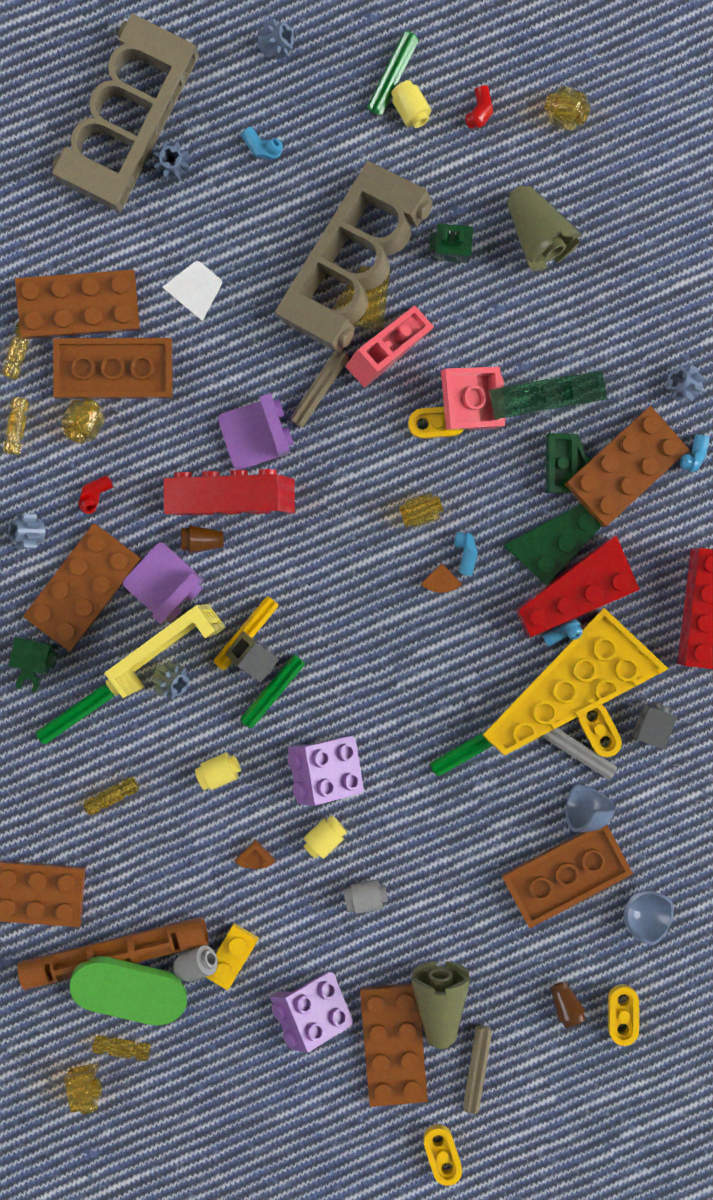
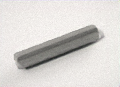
[541,728,617,780]

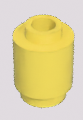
[391,80,432,128]
[195,752,241,790]
[304,815,347,859]

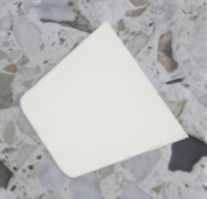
[163,261,222,321]

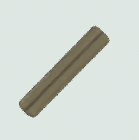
[290,351,349,427]
[463,1025,492,1114]

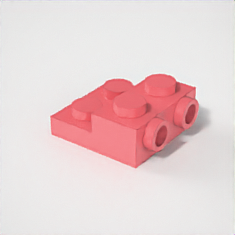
[441,367,507,430]

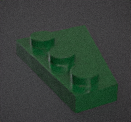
[503,504,602,585]

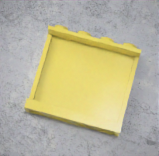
[104,604,226,698]

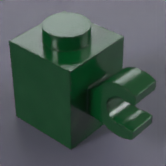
[429,224,474,263]
[8,636,58,693]

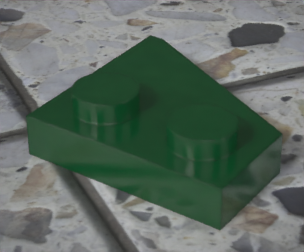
[545,433,590,493]

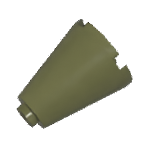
[507,185,581,271]
[411,961,470,1049]

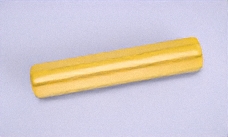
[214,596,278,670]

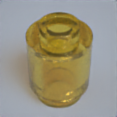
[399,491,444,528]

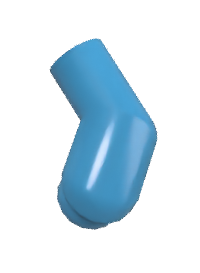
[240,127,283,160]
[680,434,710,473]
[454,532,478,576]
[542,619,583,647]

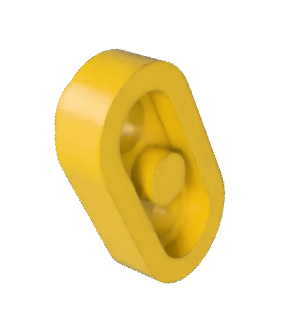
[408,407,464,439]
[577,705,622,757]
[608,984,639,1046]
[423,1124,462,1186]

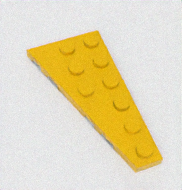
[482,608,669,756]

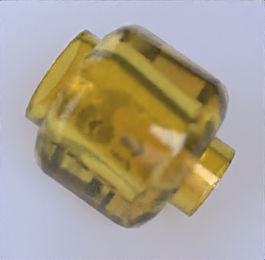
[544,86,591,131]
[61,398,105,444]

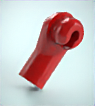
[465,85,493,129]
[78,474,114,514]

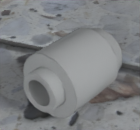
[344,880,388,914]
[173,945,218,982]

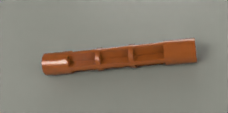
[17,916,209,991]

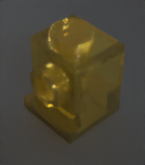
[64,1063,102,1114]

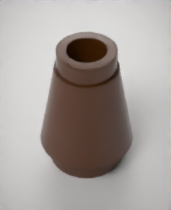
[181,525,224,554]
[550,981,586,1028]

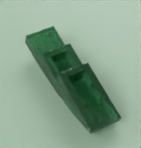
[489,370,607,420]

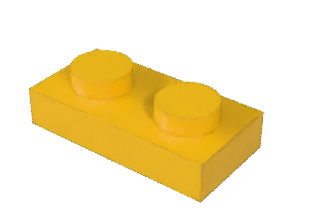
[206,923,259,990]

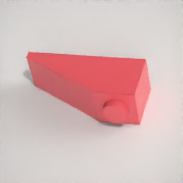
[345,305,434,388]

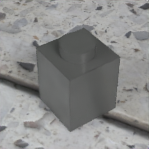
[225,631,279,682]
[631,702,677,750]

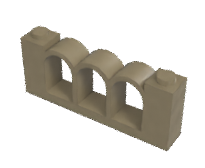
[52,13,199,213]
[274,160,433,354]

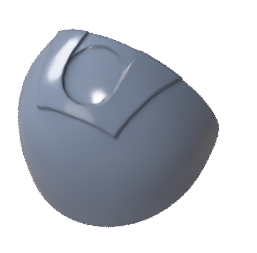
[565,784,615,832]
[623,891,673,945]

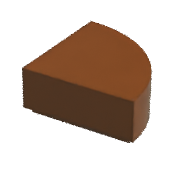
[421,563,462,593]
[234,839,276,869]

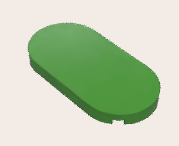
[70,956,187,1025]

